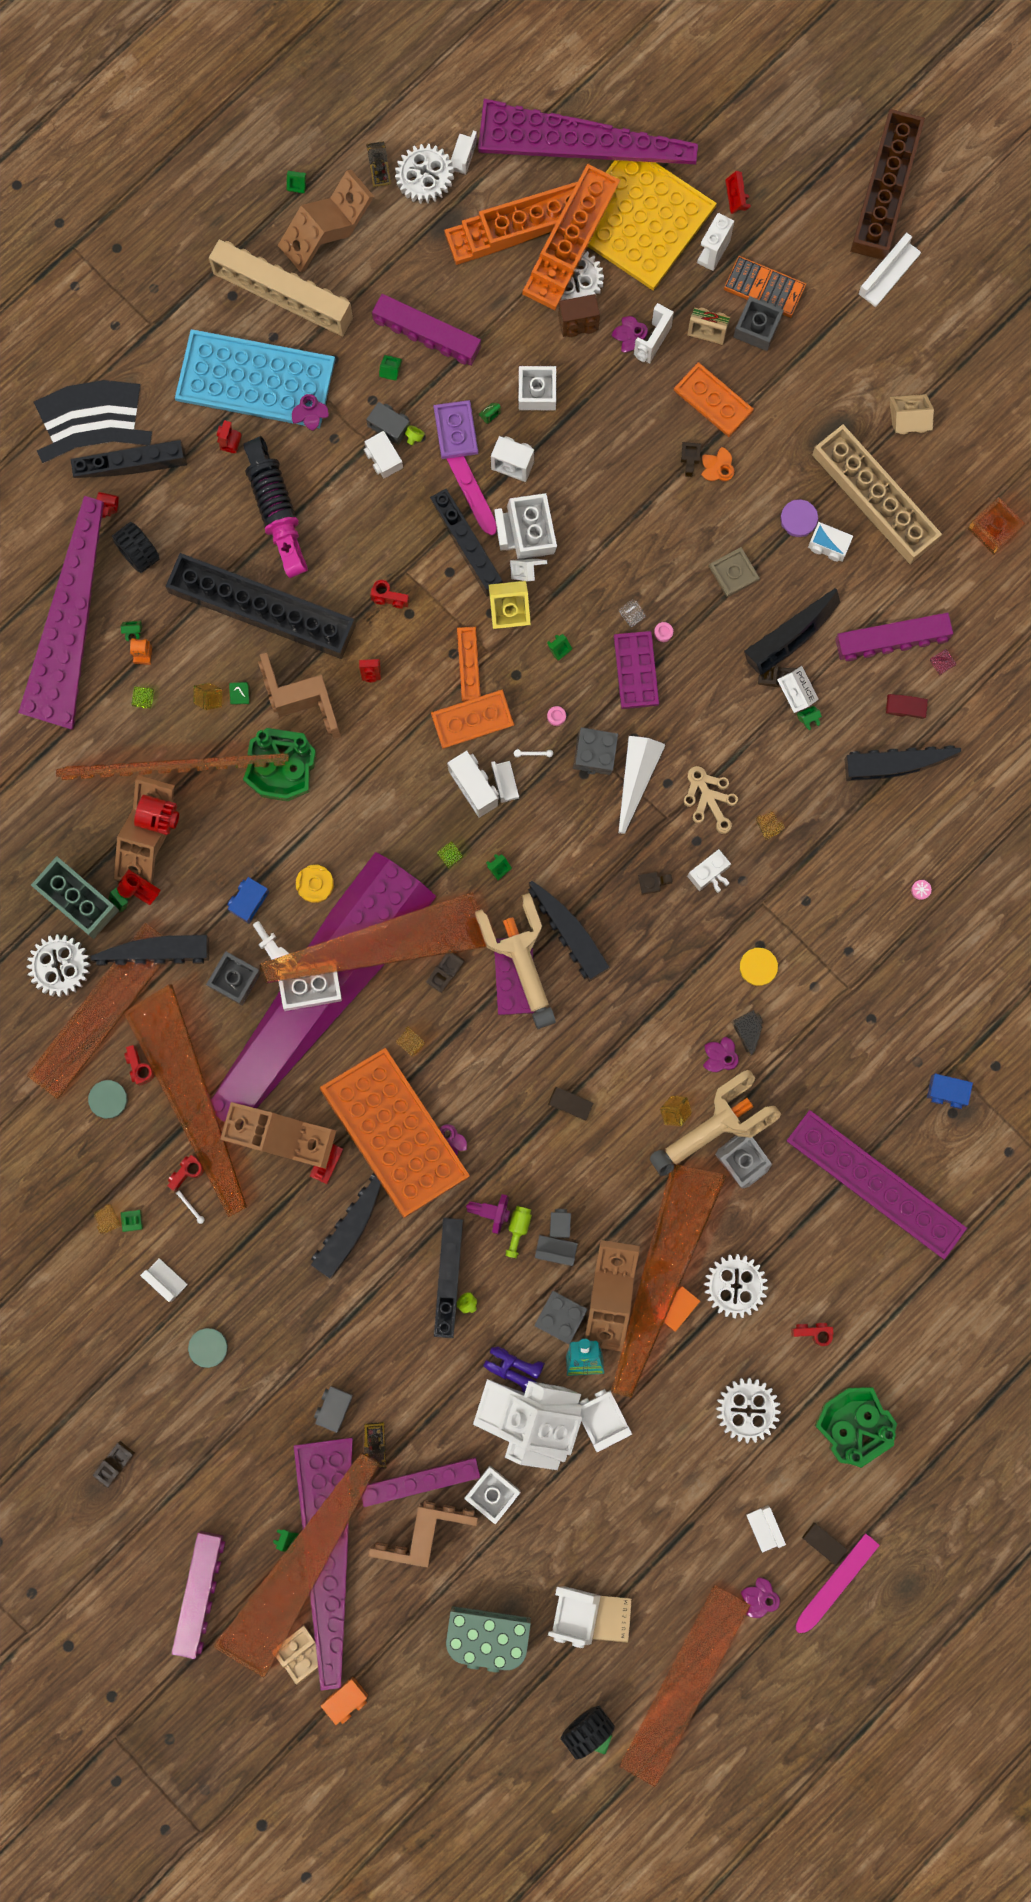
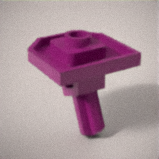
[466,1194,510,1235]

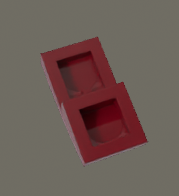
[886,694,928,719]

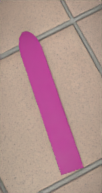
[447,456,497,535]
[796,1533,880,1633]

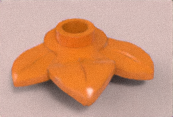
[701,447,734,481]

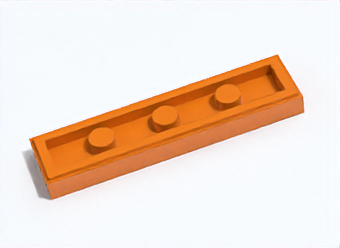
[457,627,480,702]

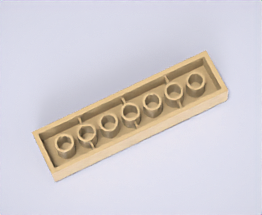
[209,239,353,337]
[812,424,942,564]

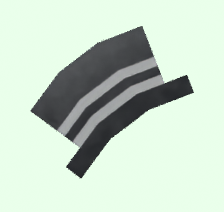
[34,380,152,463]

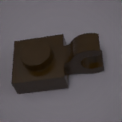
[681,442,701,477]
[638,872,673,895]

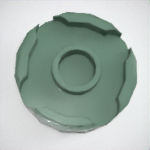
[88,1080,128,1119]
[188,1328,228,1368]

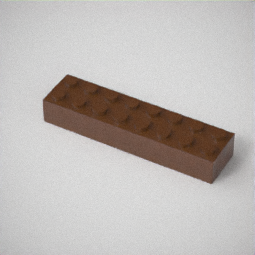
[850,109,925,260]

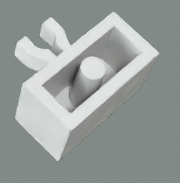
[687,849,731,893]

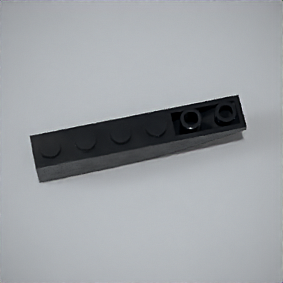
[71,440,187,478]
[430,489,503,597]
[744,588,840,676]
[844,745,961,781]
[528,881,610,982]
[91,935,209,966]
[311,1173,382,1279]
[434,1218,464,1338]

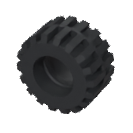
[112,522,160,573]
[560,1706,615,1759]

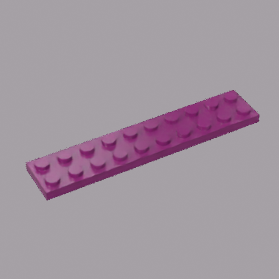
[786,1110,967,1260]

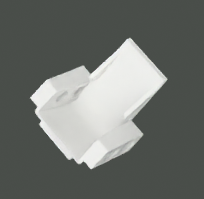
[473,1379,582,1470]

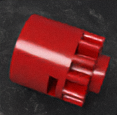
[134,794,180,835]

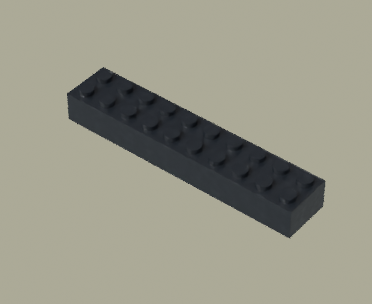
[165,553,356,659]

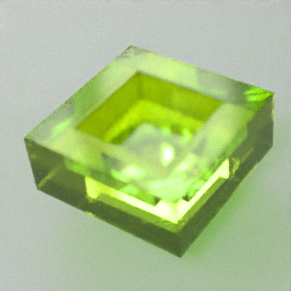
[131,686,154,709]
[437,841,463,869]

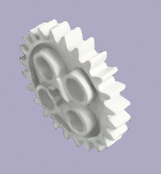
[395,144,454,204]
[560,251,604,301]
[27,934,91,997]
[704,1254,768,1318]
[716,1378,781,1443]

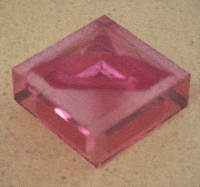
[930,649,956,675]

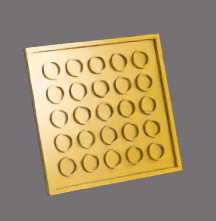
[588,160,717,291]

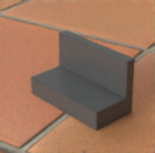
[535,1235,578,1266]

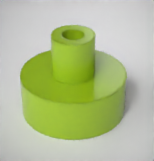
[405,425,425,445]
[456,1293,477,1313]

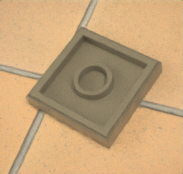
[709,547,760,597]

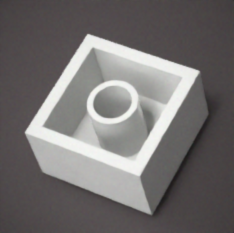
[519,366,556,410]
[491,436,534,482]
[464,1466,521,1524]

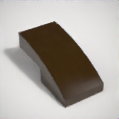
[758,666,797,687]
[426,950,465,993]
[548,1087,594,1121]
[93,1441,135,1487]
[802,1522,847,1565]

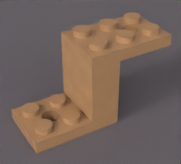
[278,170,374,272]
[258,653,341,739]
[114,775,175,885]
[220,1102,336,1169]
[584,1240,640,1352]
[368,1501,478,1568]

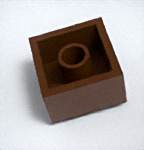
[558,294,600,337]

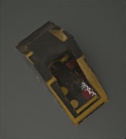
[366,141,391,187]
[732,1010,763,1057]
[364,1422,387,1470]

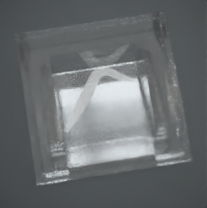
[618,600,646,627]

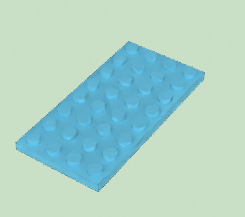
[175,329,335,428]

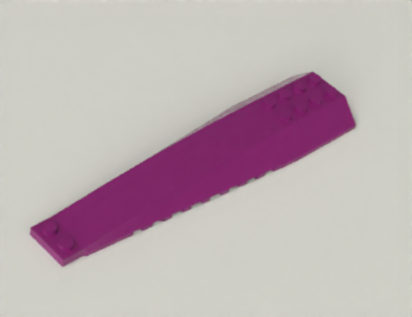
[205,852,437,1126]

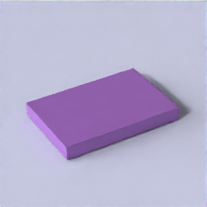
[433,400,478,459]

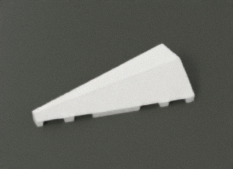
[618,736,665,834]

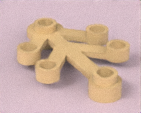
[684,766,738,834]

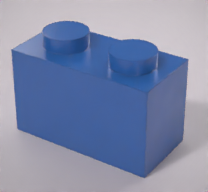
[228,877,269,924]
[927,1074,973,1109]

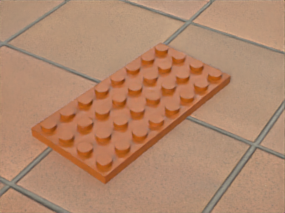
[320,1048,470,1218]

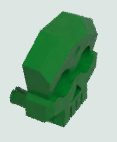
[243,728,317,801]
[814,1387,897,1468]

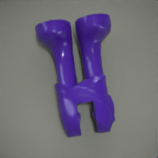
[483,1347,545,1393]

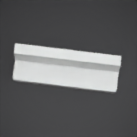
[859,233,921,307]

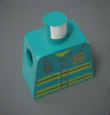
[566,1339,604,1376]

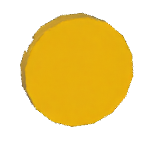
[296,865,334,903]
[739,948,778,986]

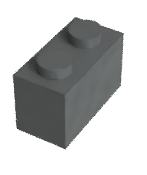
[366,402,410,445]
[550,1209,571,1238]
[314,1386,353,1433]

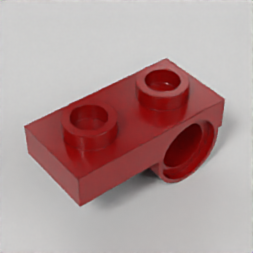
[217,420,242,453]
[96,492,119,518]
[370,580,409,609]
[359,659,381,683]
[117,869,161,905]
[124,1045,155,1086]
[167,1155,204,1191]
[791,1323,833,1346]

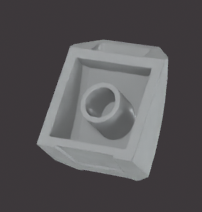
[715,1135,772,1189]

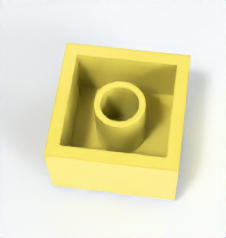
[489,581,531,629]

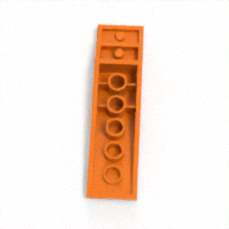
[522,164,620,310]
[444,182,577,265]

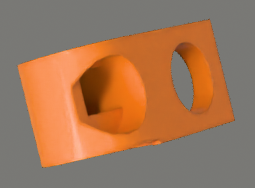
[130,638,152,665]

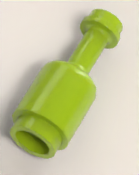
[505,1206,532,1259]

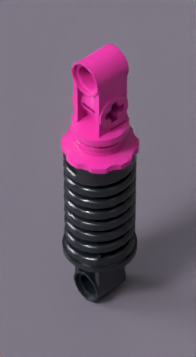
[243,436,308,578]

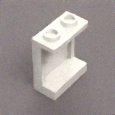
[697,213,734,271]
[634,303,674,363]
[578,1389,632,1452]
[548,1586,601,1648]

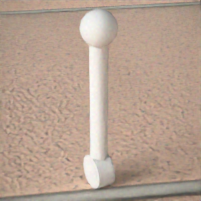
[514,749,553,758]
[176,1191,205,1224]

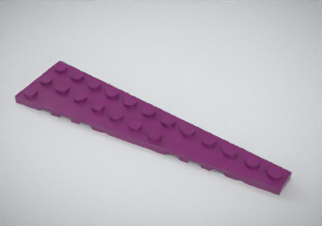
[478,98,698,165]
[18,496,104,730]
[294,1438,353,1690]

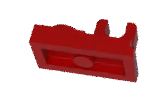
[725,171,751,214]
[310,1144,344,1184]

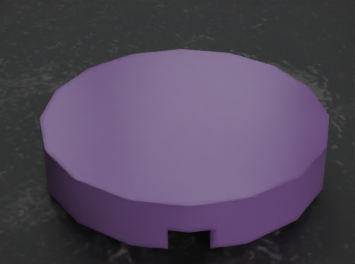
[780,499,818,537]

